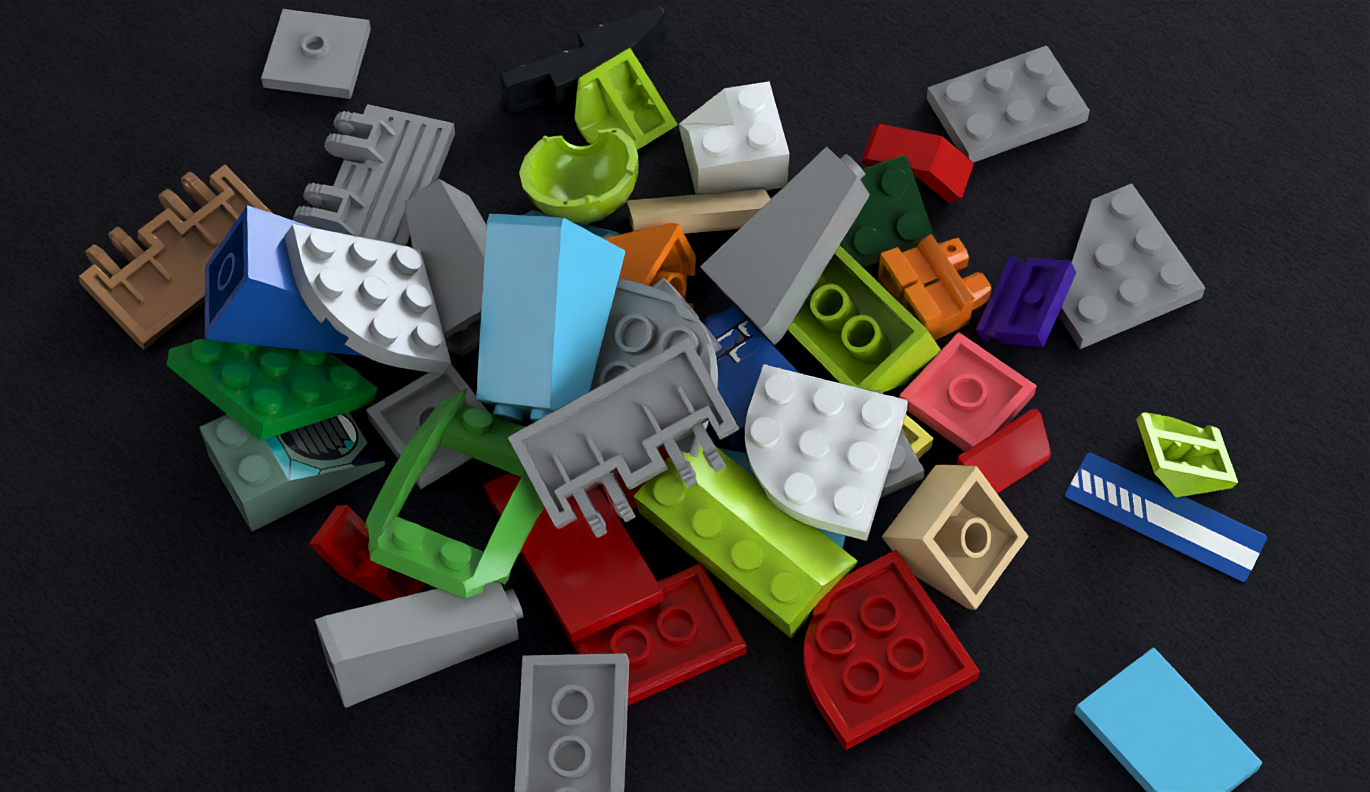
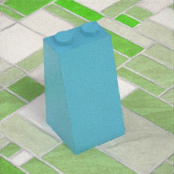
[476,213,625,422]

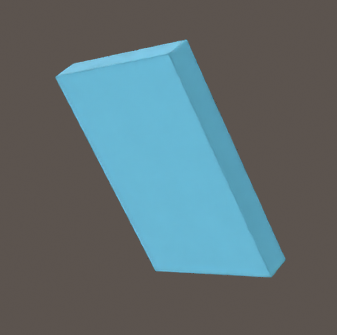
[1074,647,1262,792]

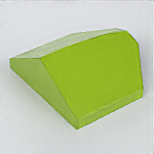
[574,48,678,150]
[1136,412,1238,498]

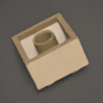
[882,465,1029,610]

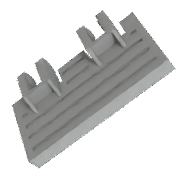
[293,104,455,247]
[508,338,739,538]

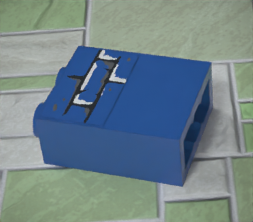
[702,304,799,452]

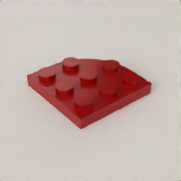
[803,550,980,751]

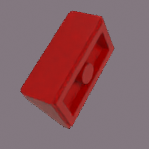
[957,409,1051,494]

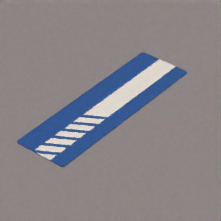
[1065,452,1267,582]

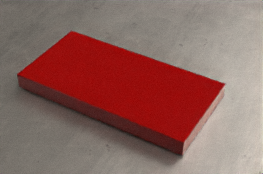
[483,473,664,643]

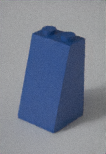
[205,205,364,356]

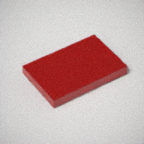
[563,563,747,706]

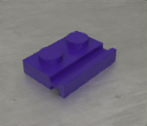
[975,256,1076,347]

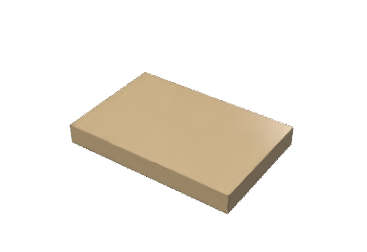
[627,189,771,234]

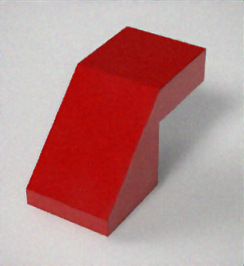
[861,124,974,204]
[309,505,426,601]

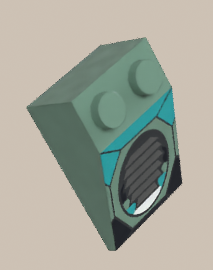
[199,411,385,532]

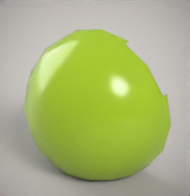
[519,128,638,225]

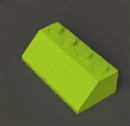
[787,245,941,393]
[634,445,858,639]

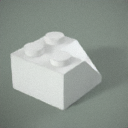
[679,82,790,194]

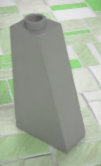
[700,147,870,345]
[404,179,487,357]
[315,581,523,708]

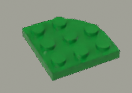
[167,339,377,441]

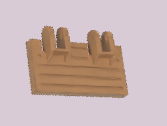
[79,164,273,351]

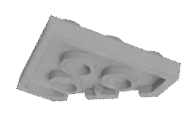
[1058,183,1205,349]

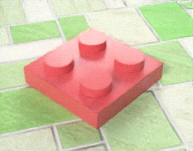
[899,332,1036,452]

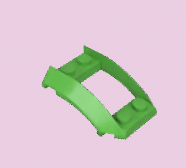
[365,388,545,599]

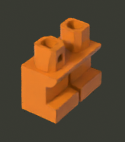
[877,234,992,340]

